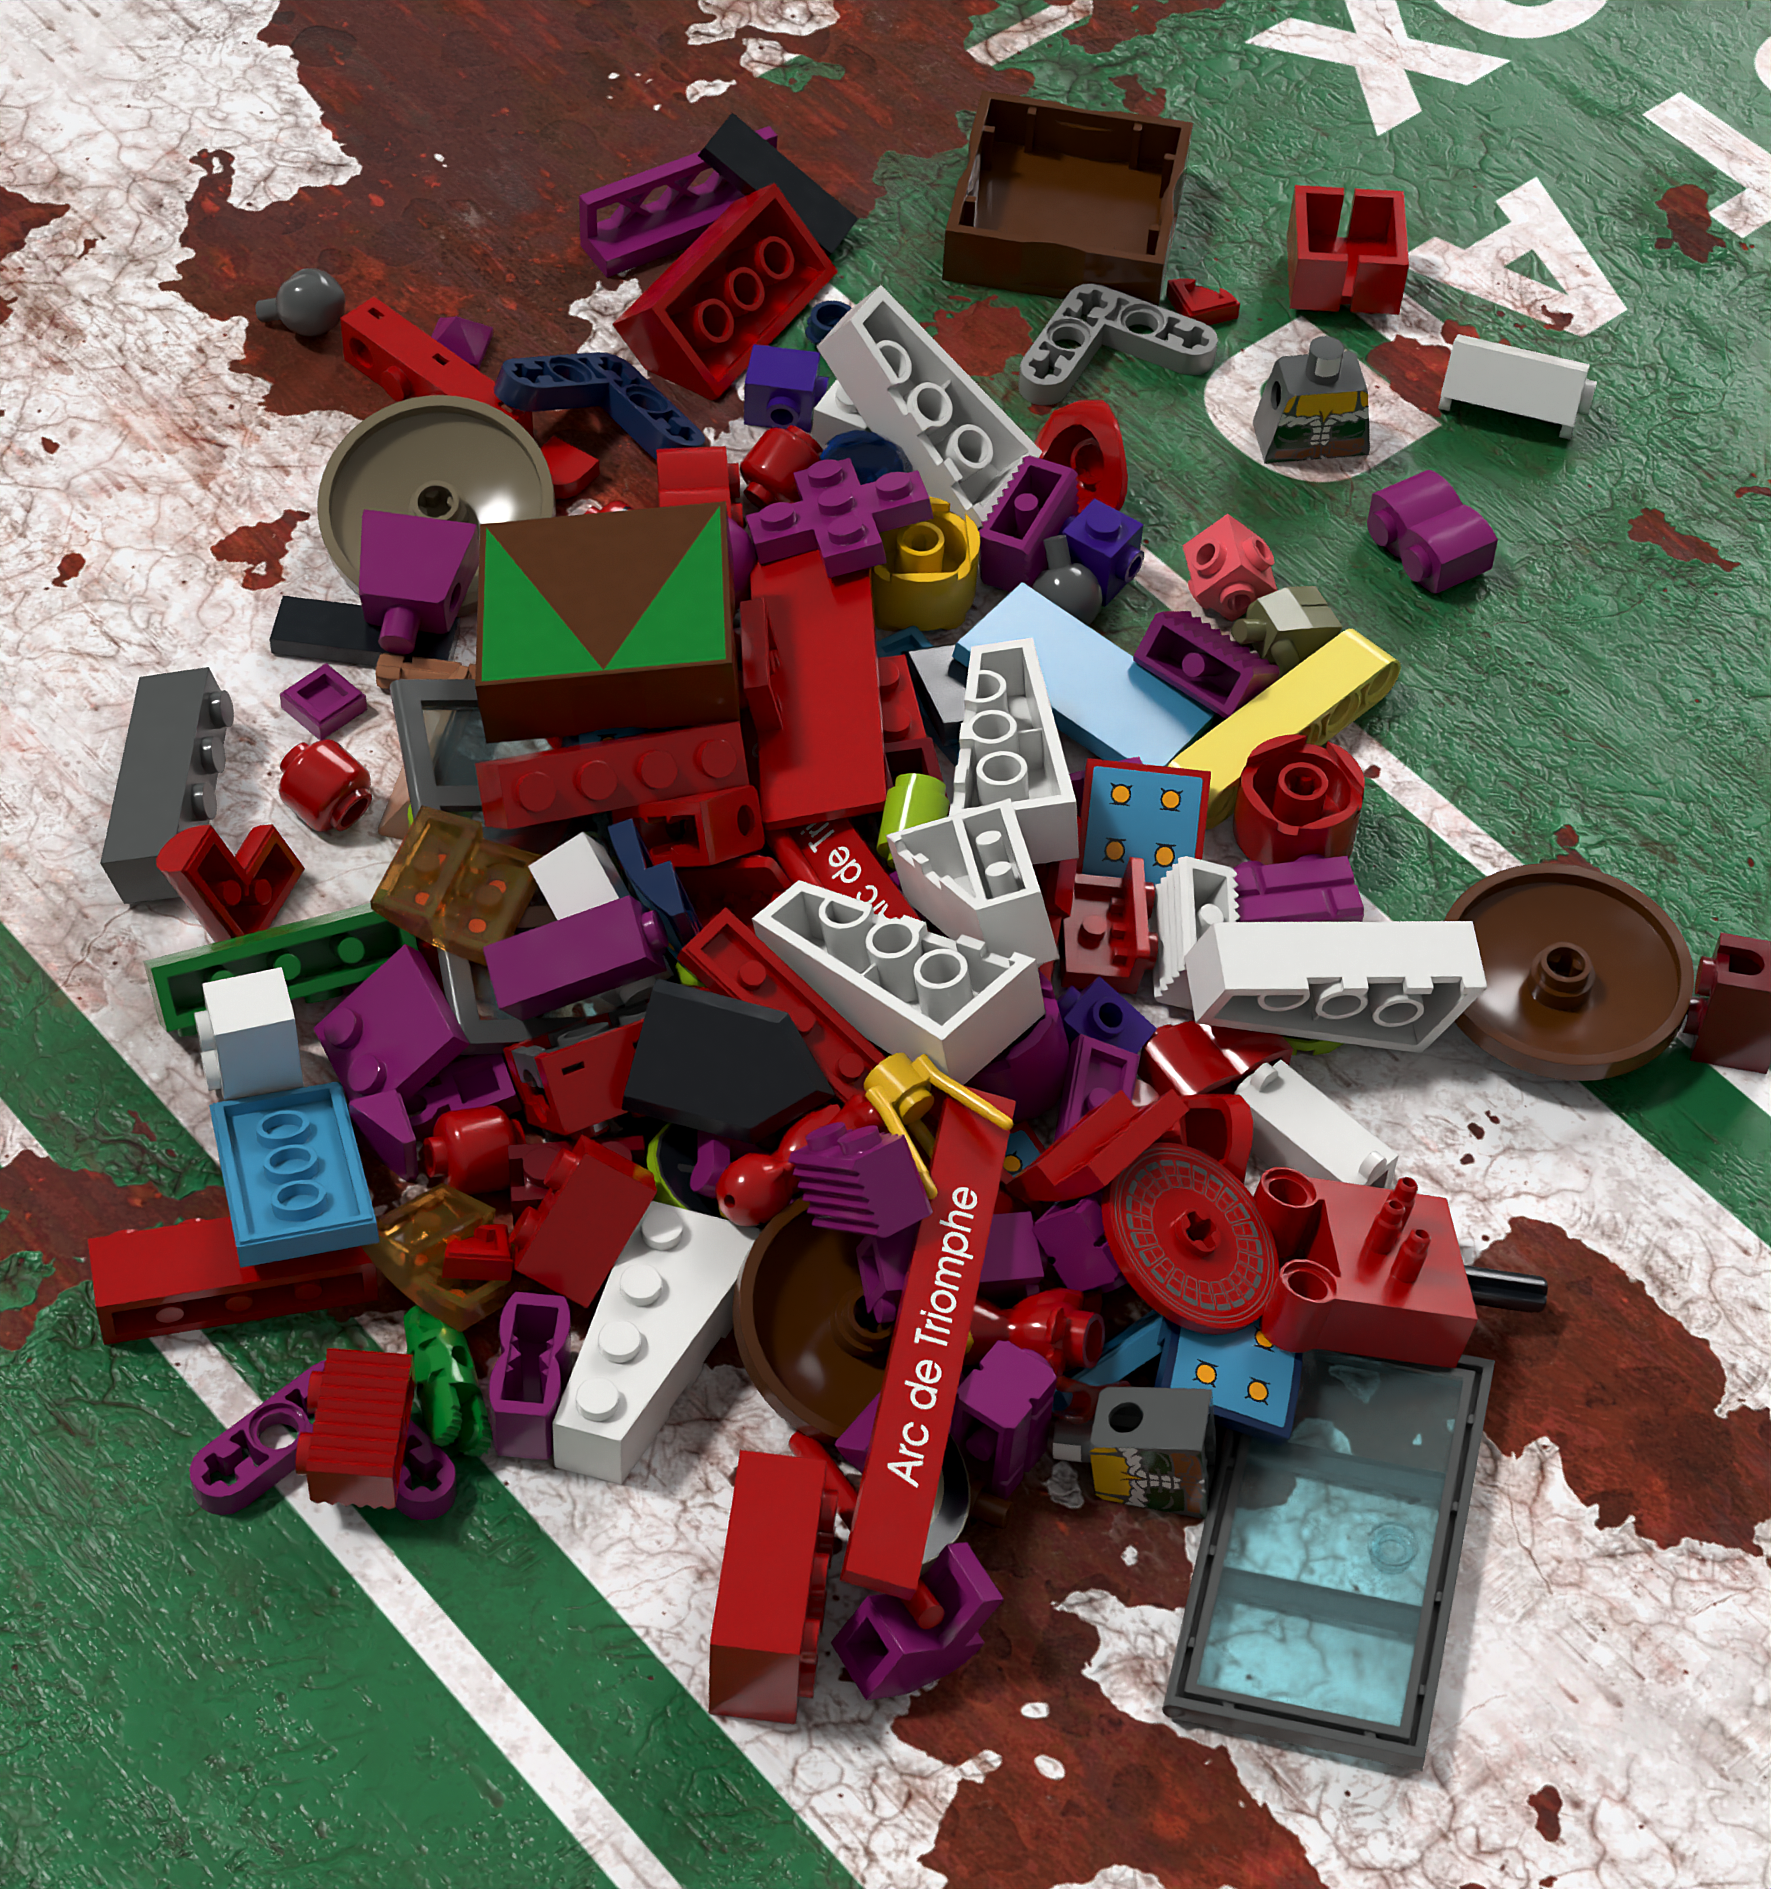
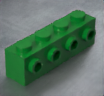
[143,898,419,1037]

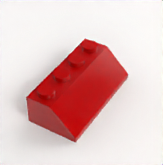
[612,183,838,401]

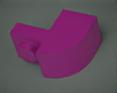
[830,1542,1004,1700]

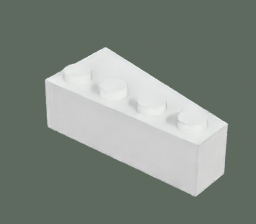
[752,880,1045,1085]
[1184,921,1487,1053]
[553,1201,763,1485]

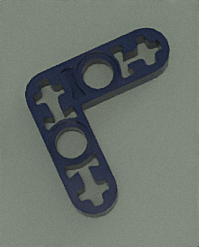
[494,352,705,460]

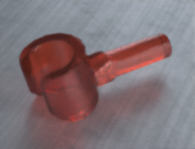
[1051,1376,1131,1425]

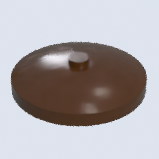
[1444,863,1694,1081]
[733,1196,1005,1449]

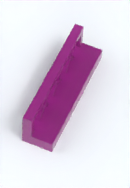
[579,126,778,278]

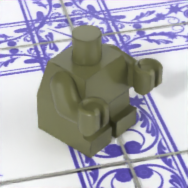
[1231,586,1343,682]

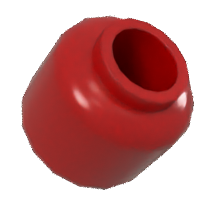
[740,425,824,510]
[278,739,372,832]
[423,1105,526,1197]

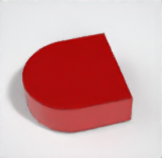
[540,436,600,499]

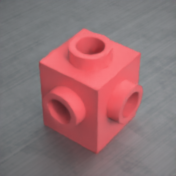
[1183,514,1278,622]

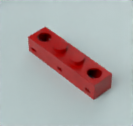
[340,296,533,438]

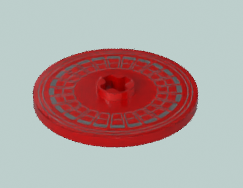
[1101,1142,1279,1335]

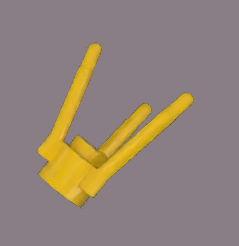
[864,1052,1013,1199]

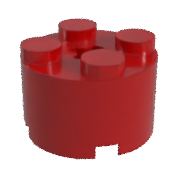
[1232,734,1365,865]

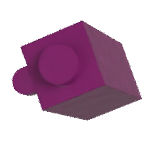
[483,895,669,1021]
[856,1211,1048,1323]

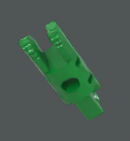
[403,1293,493,1457]

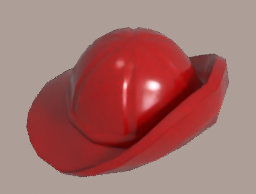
[1034,399,1128,513]

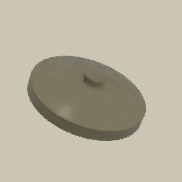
[317,395,556,617]

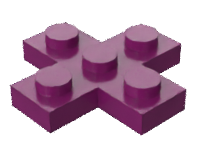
[746,458,934,578]

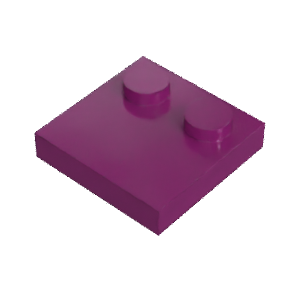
[313,944,470,1104]

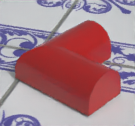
[156,824,305,942]

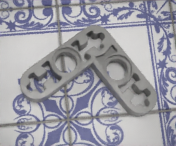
[1018,284,1218,406]

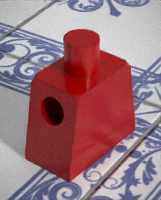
[611,785,765,870]

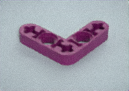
[189,1360,457,1521]

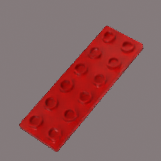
[733,549,888,831]

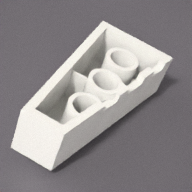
[817,285,1043,528]
[949,638,1079,865]

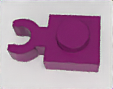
[404,1054,522,1141]

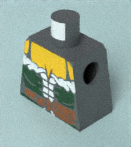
[1253,336,1370,464]
[1053,1387,1218,1519]

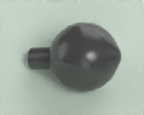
[255,268,346,337]
[1032,535,1102,626]

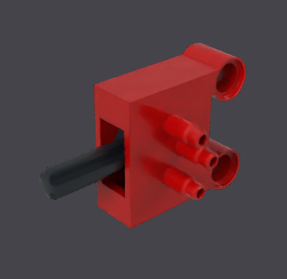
[1253,1167,1548,1368]

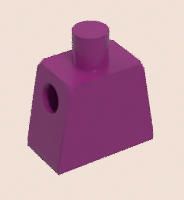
[359,509,480,655]

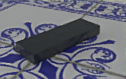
[697,112,859,258]
[270,596,460,666]

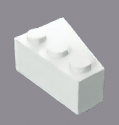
[886,798,1060,968]

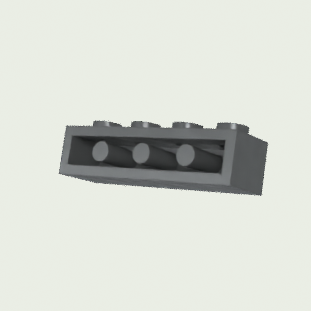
[100,667,234,904]

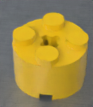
[871,497,980,631]

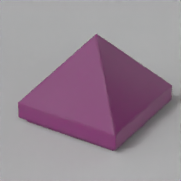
[431,316,493,370]

